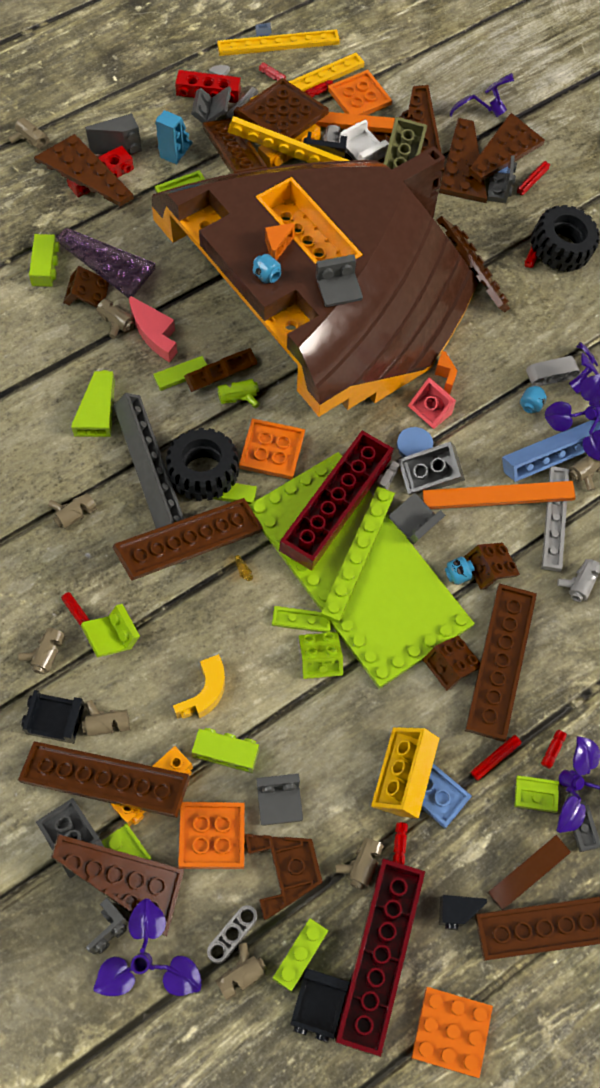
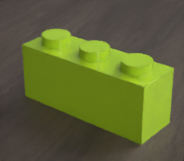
[29,234,60,287]
[192,728,259,773]
[272,918,328,992]

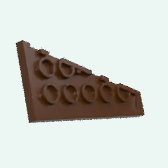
[407,85,445,173]
[468,113,545,183]
[439,118,487,203]
[34,134,134,207]
[436,216,510,312]
[51,834,184,937]

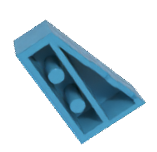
[155,110,193,165]

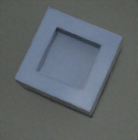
[255,22,272,37]

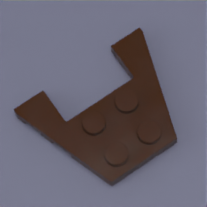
[244,834,323,921]

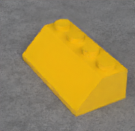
[371,727,440,819]

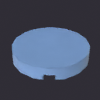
[396,427,433,457]

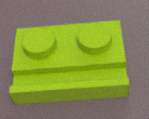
[514,775,559,813]
[101,823,151,860]

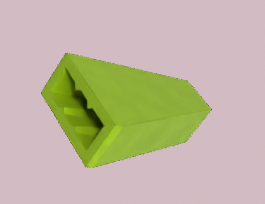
[71,370,115,437]

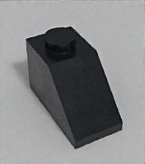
[439,895,487,930]

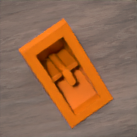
[265,223,295,260]

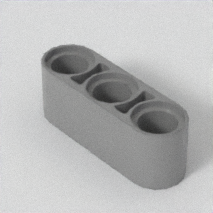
[526,356,580,387]
[207,905,257,964]

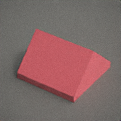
[408,378,456,429]

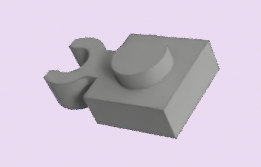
[377,461,400,489]

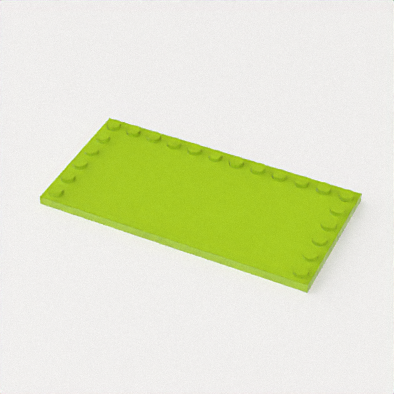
[249,452,475,689]

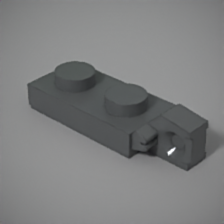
[566,790,600,853]

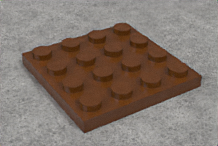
[237,78,329,139]

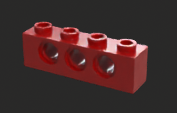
[175,70,241,103]
[66,145,134,198]

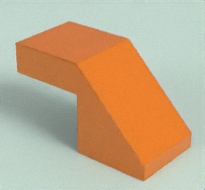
[435,351,457,395]

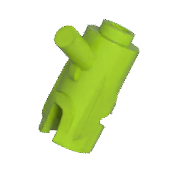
[217,379,260,409]

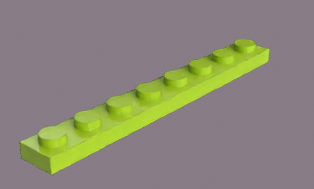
[320,486,395,624]

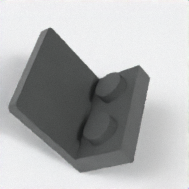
[191,86,231,123]
[487,155,517,203]
[315,254,363,307]
[388,493,446,544]
[257,773,303,826]
[85,898,129,955]

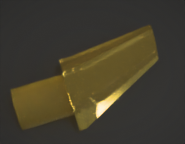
[235,555,253,581]

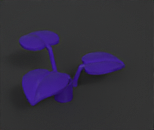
[450,73,514,117]
[569,342,599,394]
[544,374,600,461]
[556,736,600,833]
[93,898,202,996]

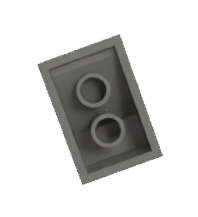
[85,113,142,155]
[398,441,465,495]
[36,798,104,879]

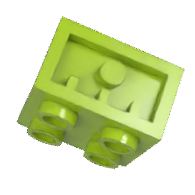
[81,604,140,658]
[299,632,343,679]

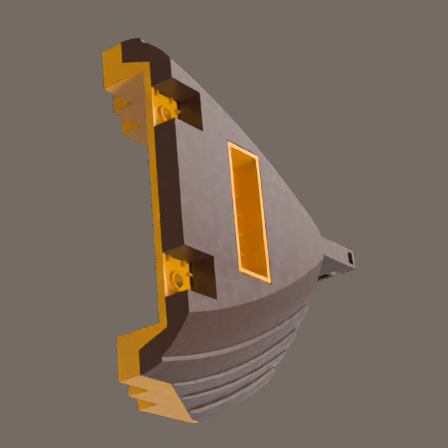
[152,146,479,417]

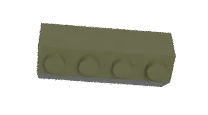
[384,117,427,170]

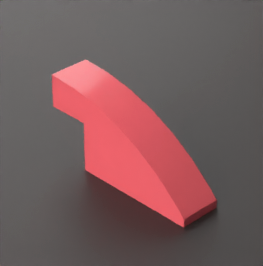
[129,296,178,363]

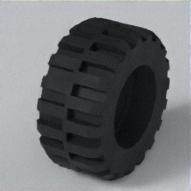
[531,205,600,272]
[166,428,239,501]

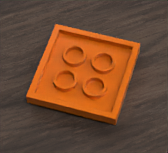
[328,70,392,115]
[239,418,305,480]
[178,802,245,869]
[411,987,493,1078]

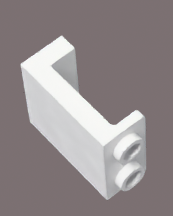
[339,120,389,161]

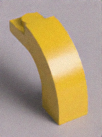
[173,654,225,719]

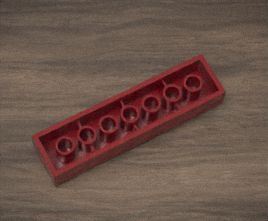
[279,430,394,571]
[334,859,426,1057]

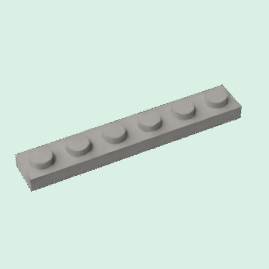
[541,466,569,572]

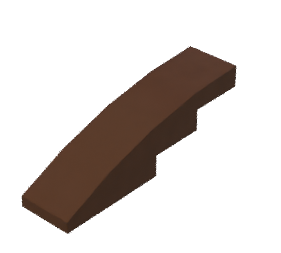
[184,348,258,393]
[488,835,571,910]

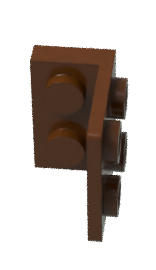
[63,266,110,308]
[464,542,520,590]
[422,636,480,691]

